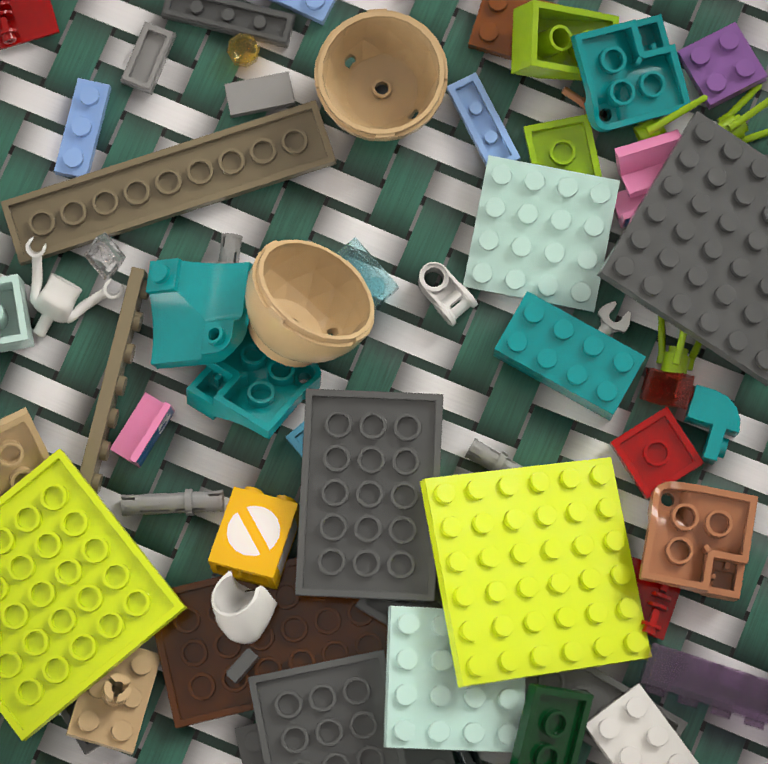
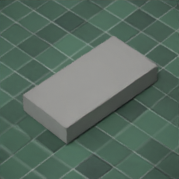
[120,22,176,95]
[224,71,296,118]

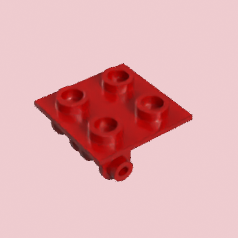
[0,0,60,50]
[631,556,681,640]

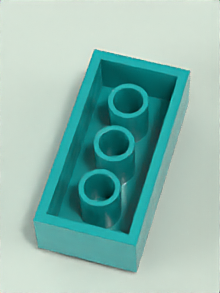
[493,291,646,421]

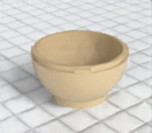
[314,9,448,142]
[245,239,375,367]

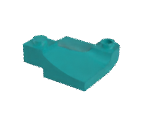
[570,14,691,132]
[146,258,253,369]
[186,328,321,439]

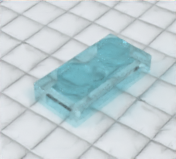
[336,237,399,310]

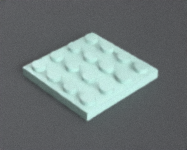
[463,155,620,312]
[384,606,525,753]

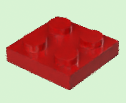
[609,407,704,500]

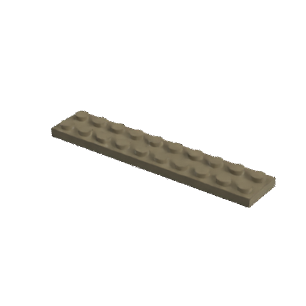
[0,100,337,266]

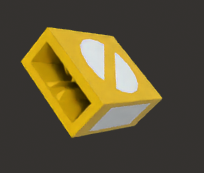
[208,486,300,590]

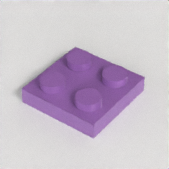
[677,22,768,110]

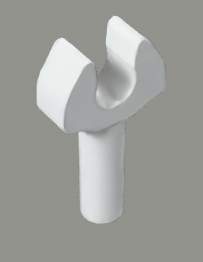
[597,301,631,336]

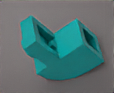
[683,385,741,465]

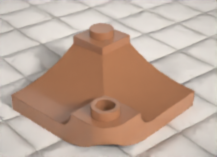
[639,481,758,602]

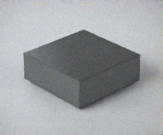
[226,649,260,684]

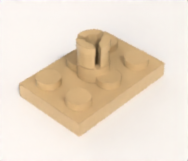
[0,407,50,497]
[65,647,160,755]

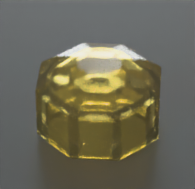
[227,33,260,68]

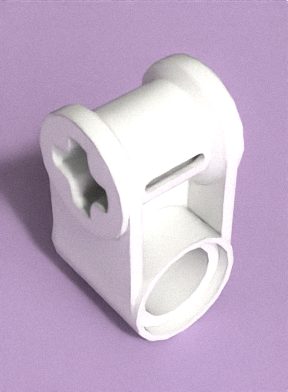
[418,262,478,327]

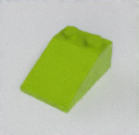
[511,0,619,80]

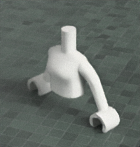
[25,236,124,337]

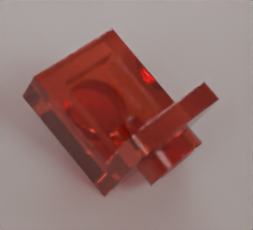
[639,367,695,409]

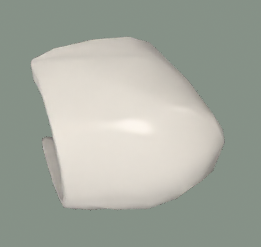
[211,571,277,644]

